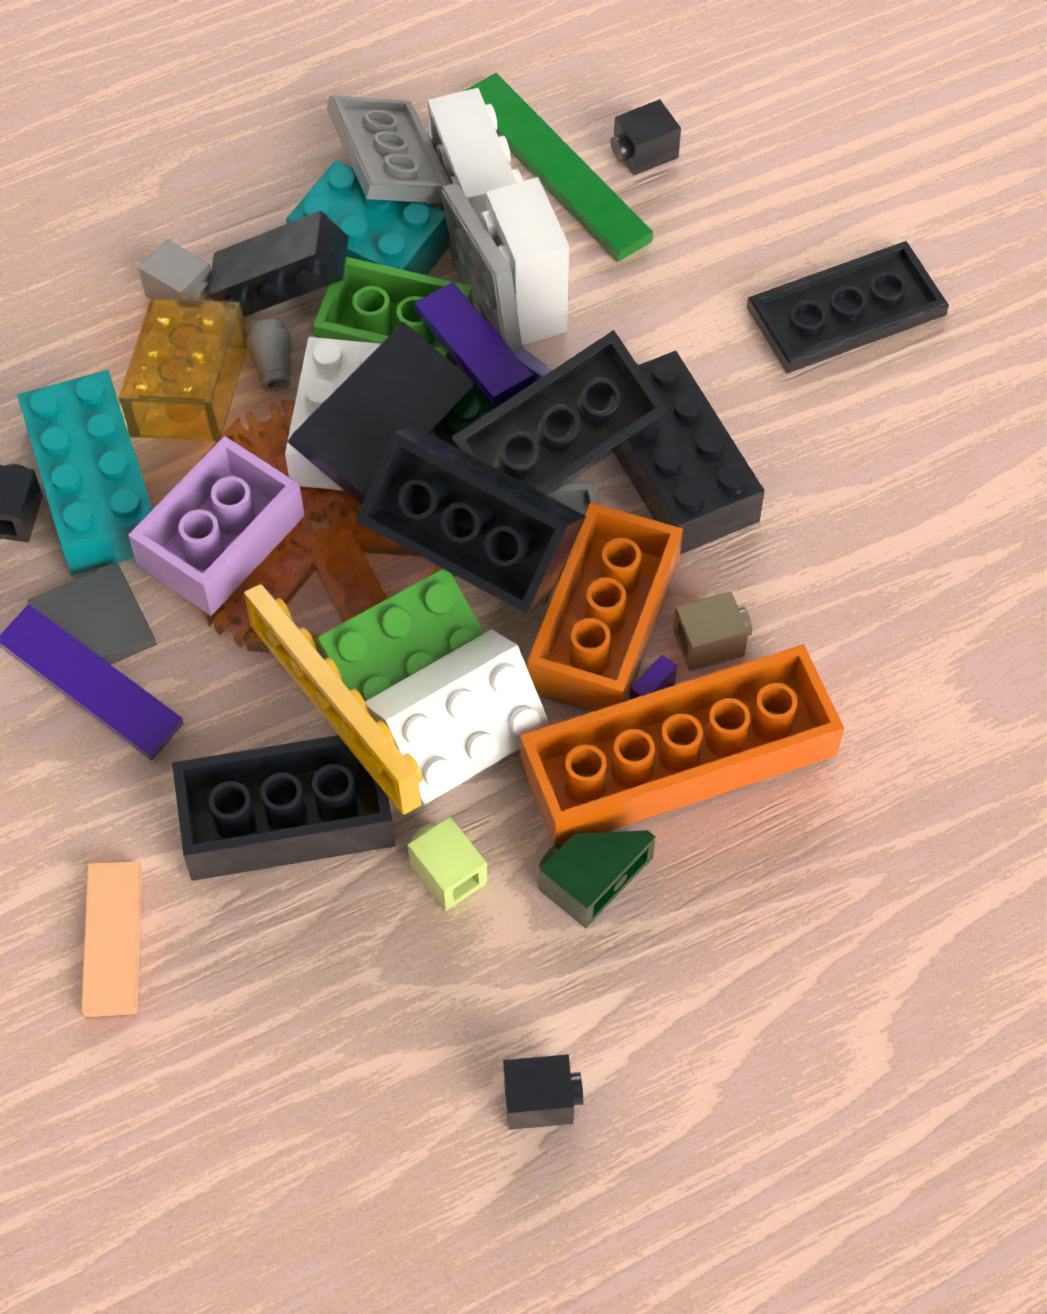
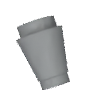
[245,319,290,391]

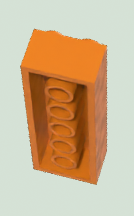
[520,644,844,846]

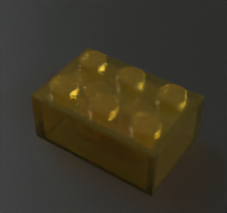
[118,299,248,441]

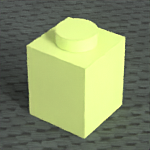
[408,817,487,911]

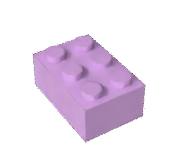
[128,436,305,616]

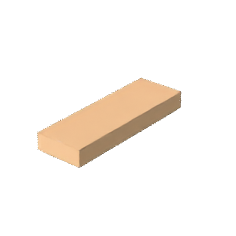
[81,861,142,1017]

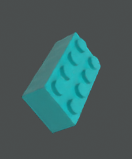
[17,370,153,576]

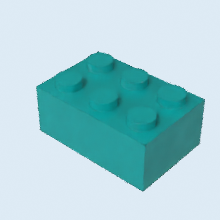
[286,160,449,275]

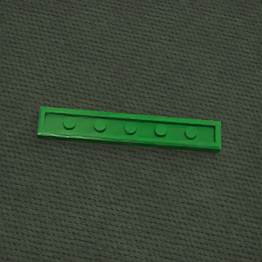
[464,72,653,262]

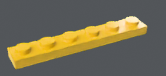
[244,584,423,815]

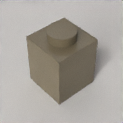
[673,591,752,671]

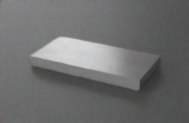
[327,95,452,203]
[441,183,522,352]

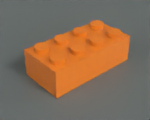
[527,502,683,711]

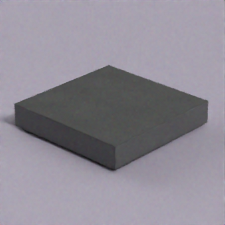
[27,562,157,665]

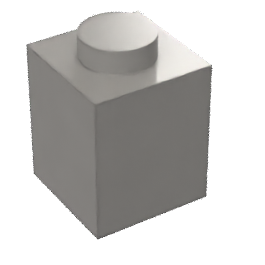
[139,239,211,321]

